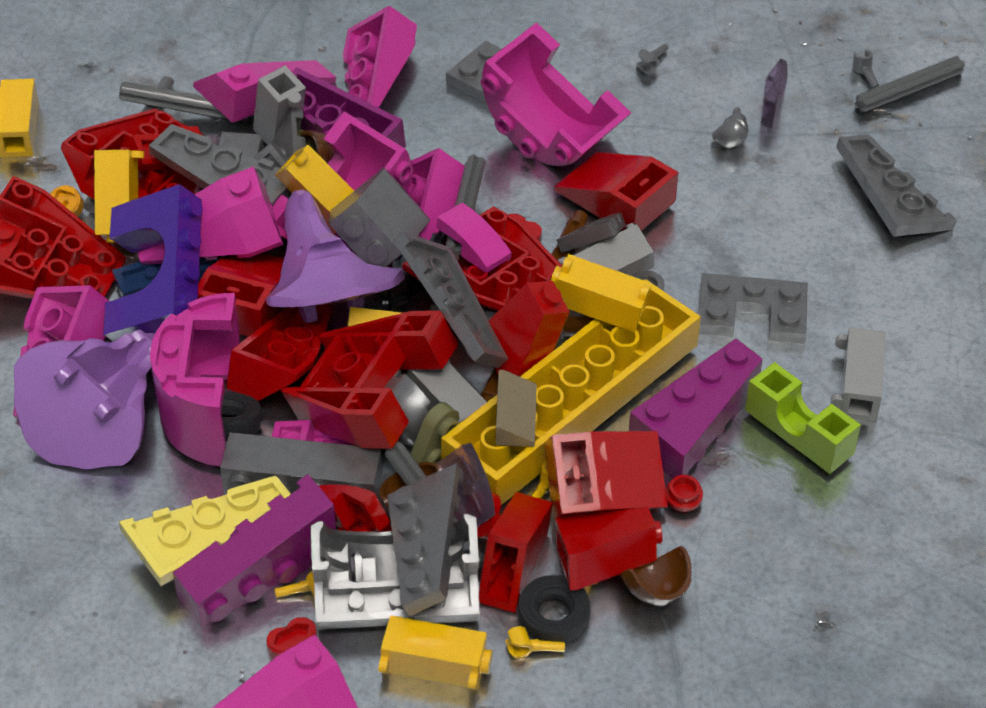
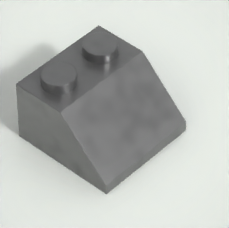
[329,167,430,267]

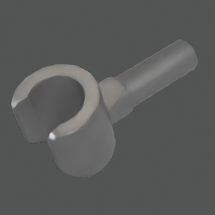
[636,44,669,74]
[852,50,880,89]

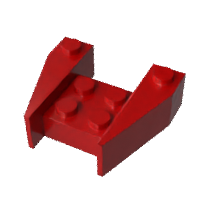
[281,310,458,449]

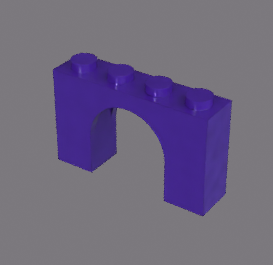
[103,184,202,341]

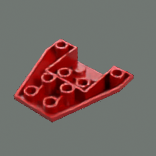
[61,108,204,200]
[0,175,127,299]
[402,206,562,312]

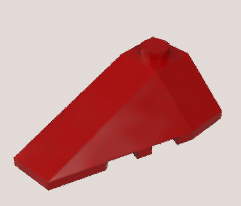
[226,304,334,401]

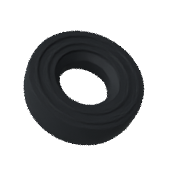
[222,392,262,441]
[518,575,591,643]

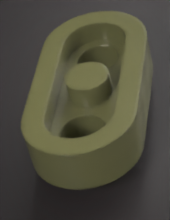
[411,402,460,467]

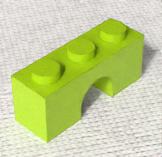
[745,362,861,474]

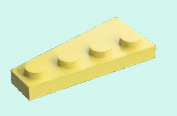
[119,475,291,586]

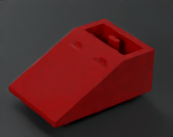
[554,152,679,231]
[198,253,284,336]
[544,431,668,520]

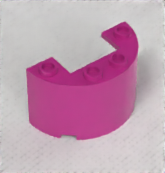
[481,22,632,166]
[272,112,413,255]
[150,293,241,466]

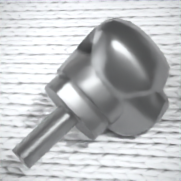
[712,107,749,149]

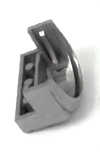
[311,514,480,629]

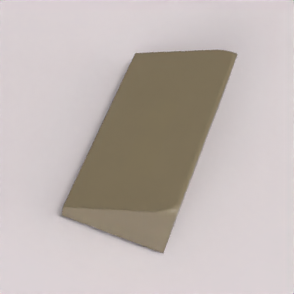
[496,370,537,447]

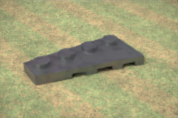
[149,124,291,206]
[836,134,957,237]
[393,231,508,368]
[387,463,464,616]

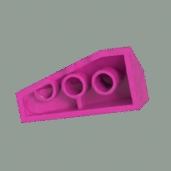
[343,6,417,108]
[193,60,336,123]
[387,148,465,268]
[138,166,283,265]
[13,285,109,419]
[213,635,358,708]

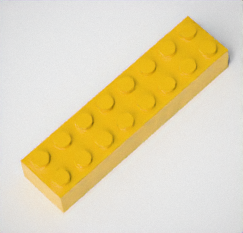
[441,279,701,505]

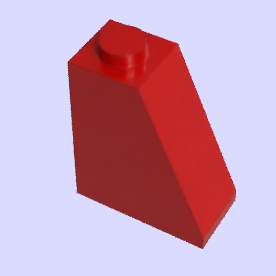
[488,281,569,377]
[479,492,553,613]
[555,507,663,591]

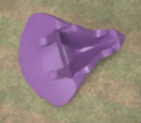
[265,189,405,323]
[14,330,155,470]

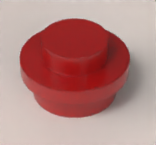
[665,475,703,511]

